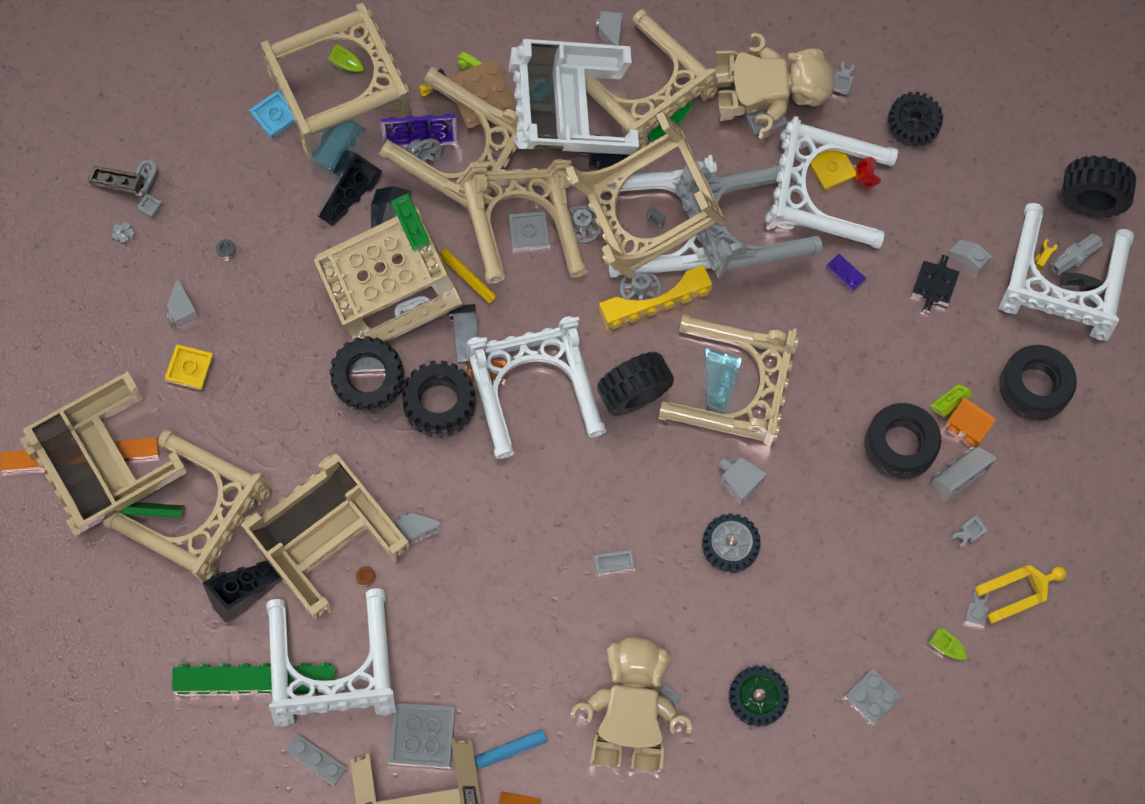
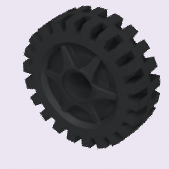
[887,92,943,147]

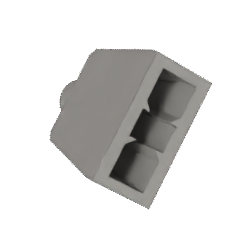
[718,457,767,505]

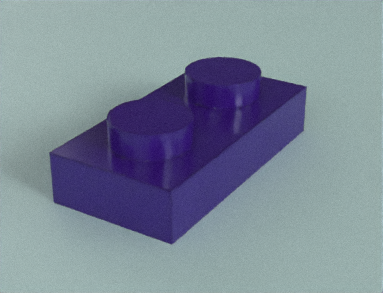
[826,254,866,293]

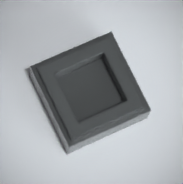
[646,206,666,229]

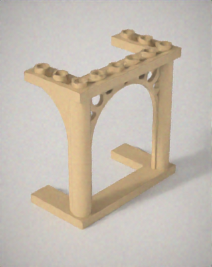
[261,3,411,159]
[566,111,727,278]

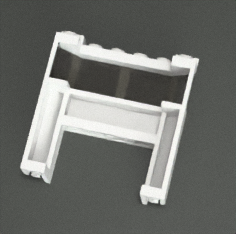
[508,39,639,155]

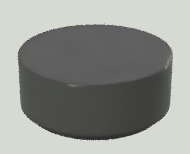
[216,239,236,259]

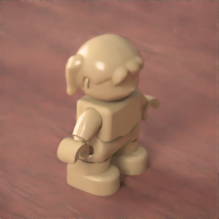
[716,33,835,139]
[570,637,692,772]

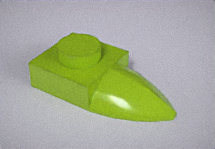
[327,44,364,72]
[929,627,967,660]

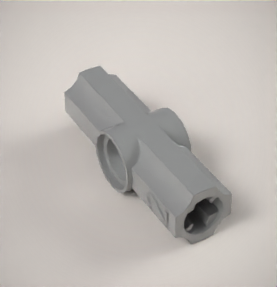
[1049,233,1103,276]

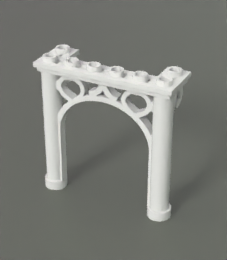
[765,116,898,249]
[604,155,717,278]
[998,203,1134,341]
[465,316,607,459]
[266,588,396,727]

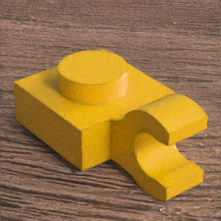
[1034,239,1058,272]

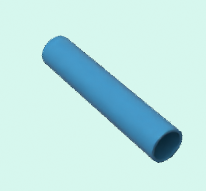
[474,729,547,770]

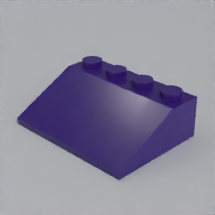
[381,114,457,147]

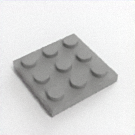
[389,703,455,769]

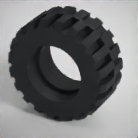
[1061,155,1137,218]
[330,336,405,412]
[597,352,674,416]
[402,361,476,438]

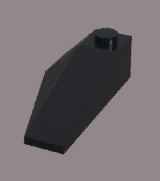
[317,149,383,225]
[371,186,412,228]
[203,560,283,623]

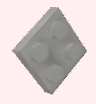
[845,669,901,726]

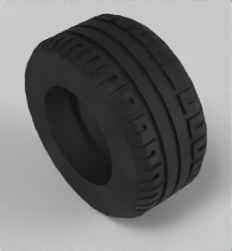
[1000,344,1077,420]
[865,403,942,479]

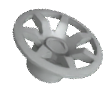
[407,138,442,163]
[569,206,602,243]
[620,272,661,300]

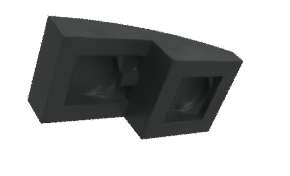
[1059,272,1103,292]

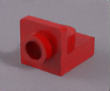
[855,156,881,189]

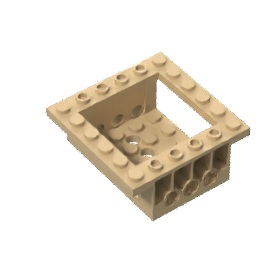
[314,207,463,343]

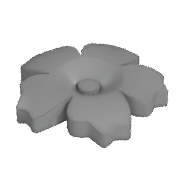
[111,222,135,244]

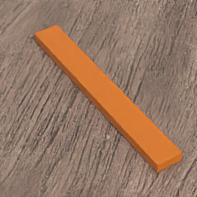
[0,437,159,473]

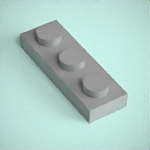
[285,734,347,785]

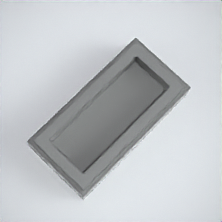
[593,549,635,575]

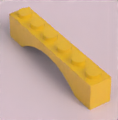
[599,265,712,330]

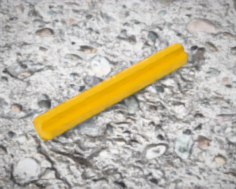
[440,248,496,304]

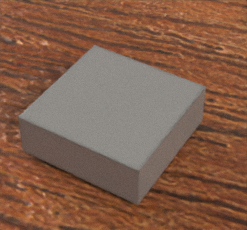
[136,193,163,219]

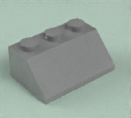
[930,447,997,502]

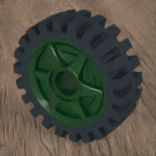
[729,665,789,727]

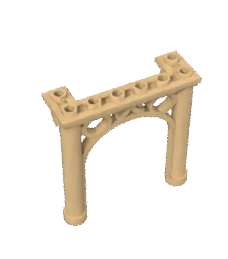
[585,9,717,152]
[378,66,533,216]
[456,159,588,283]
[658,314,799,447]
[103,429,272,584]

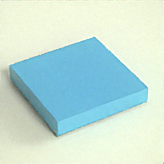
[249,90,295,139]

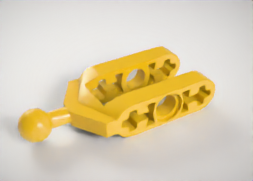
[975,564,1067,624]

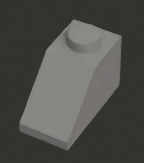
[596,11,623,46]
[948,239,992,277]
[166,280,198,328]
[395,513,441,545]

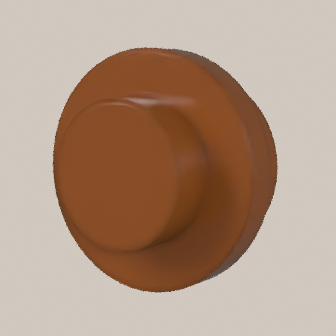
[356,566,376,586]

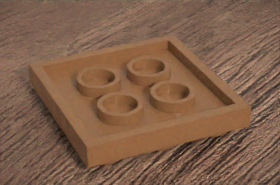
[448,58,516,130]

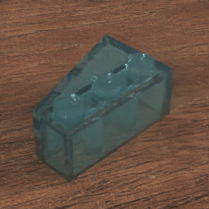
[311,119,367,173]
[704,348,742,414]

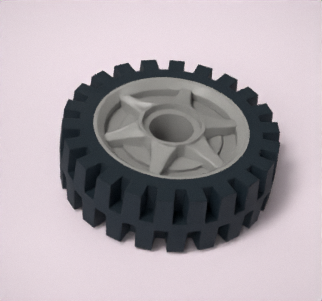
[702,513,761,573]

